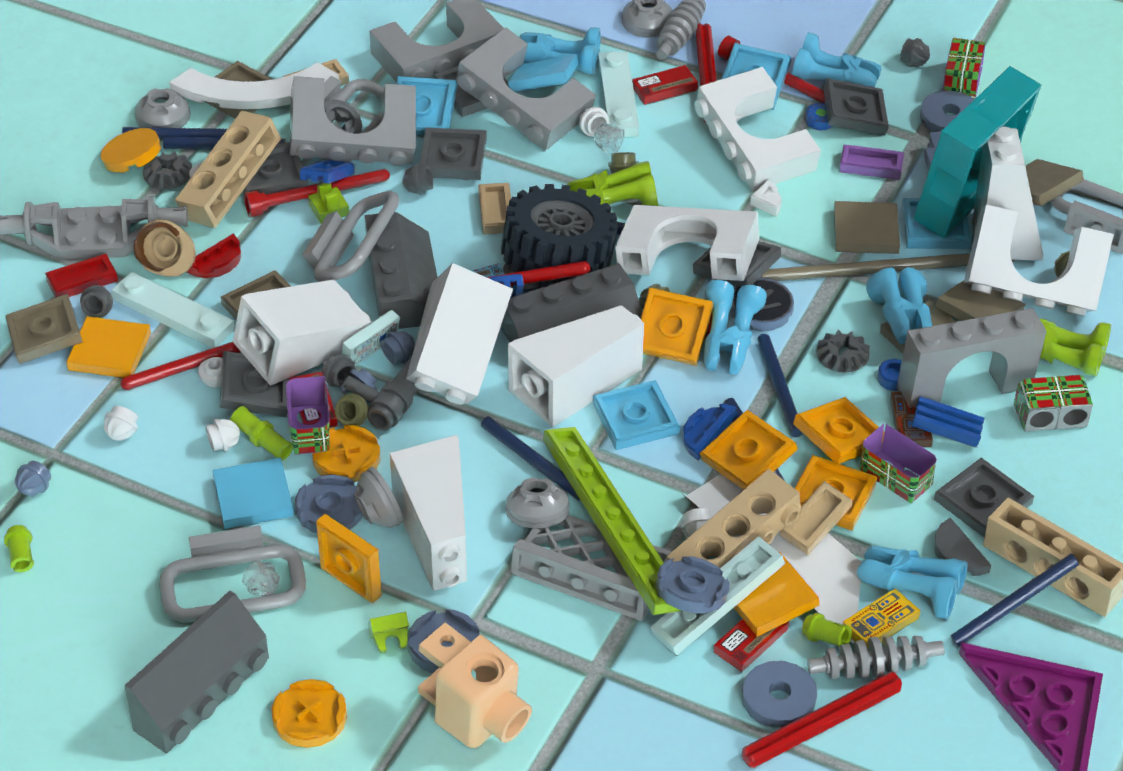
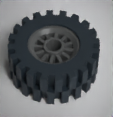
[501,184,618,287]

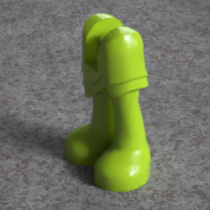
[567,161,658,206]
[1039,318,1112,376]

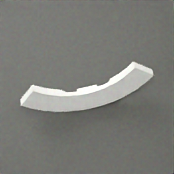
[169,62,339,109]

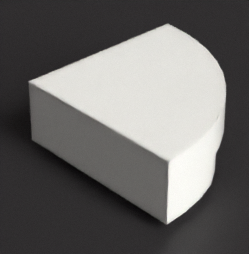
[750,180,781,217]

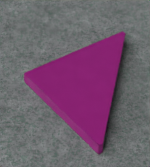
[959,642,1103,771]

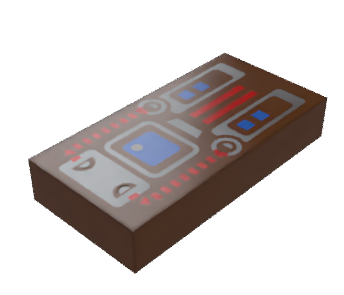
[890,392,933,447]

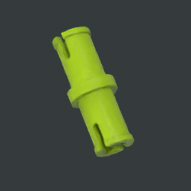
[230,406,293,461]

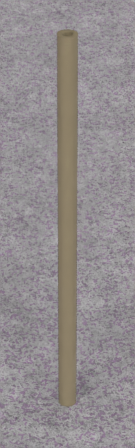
[760,253,1015,281]

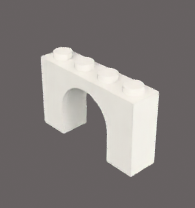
[695,67,821,191]
[615,205,760,281]
[964,205,1114,316]

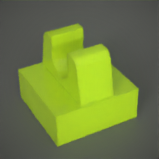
[308,183,349,224]
[368,612,409,653]

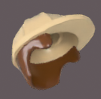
[133,219,196,276]

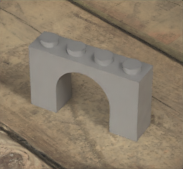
[369,0,504,82]
[456,27,596,151]
[289,76,416,166]
[897,308,1047,408]

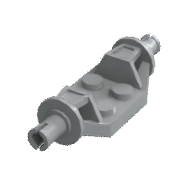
[0,196,188,260]

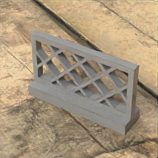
[511,515,672,621]

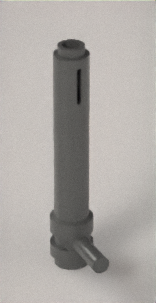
[343,354,419,431]

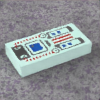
[342,310,400,366]

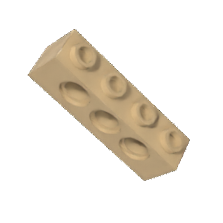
[175,111,281,228]
[667,469,801,568]
[983,497,1123,617]

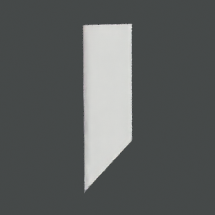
[682,474,862,644]

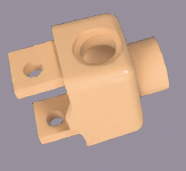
[418,622,532,748]

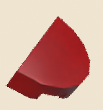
[187,233,241,278]

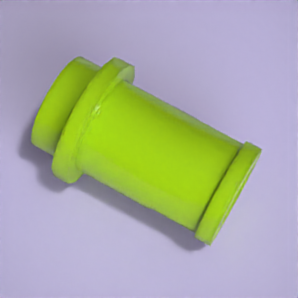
[4,525,34,572]
[802,613,852,648]

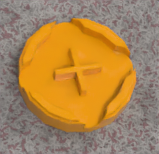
[100,128,161,173]
[312,425,380,482]
[271,679,347,748]

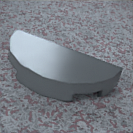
[934,518,991,576]

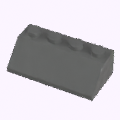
[364,212,437,329]
[501,263,642,342]
[124,591,269,754]

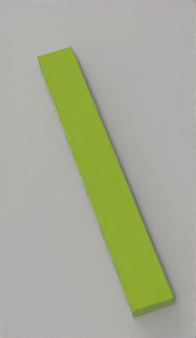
[542,427,682,615]

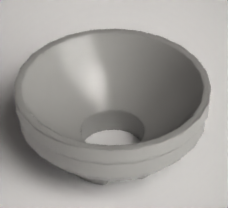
[622,0,673,37]
[135,88,190,128]
[353,467,403,528]
[506,477,570,528]

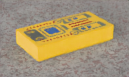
[842,588,921,650]

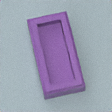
[839,145,904,180]

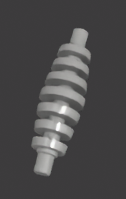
[656,0,706,60]
[807,636,945,679]

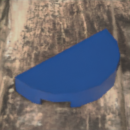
[683,404,738,461]

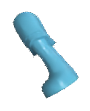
[519,27,601,75]
[792,32,881,87]
[866,267,933,344]
[704,280,767,375]
[857,545,968,620]

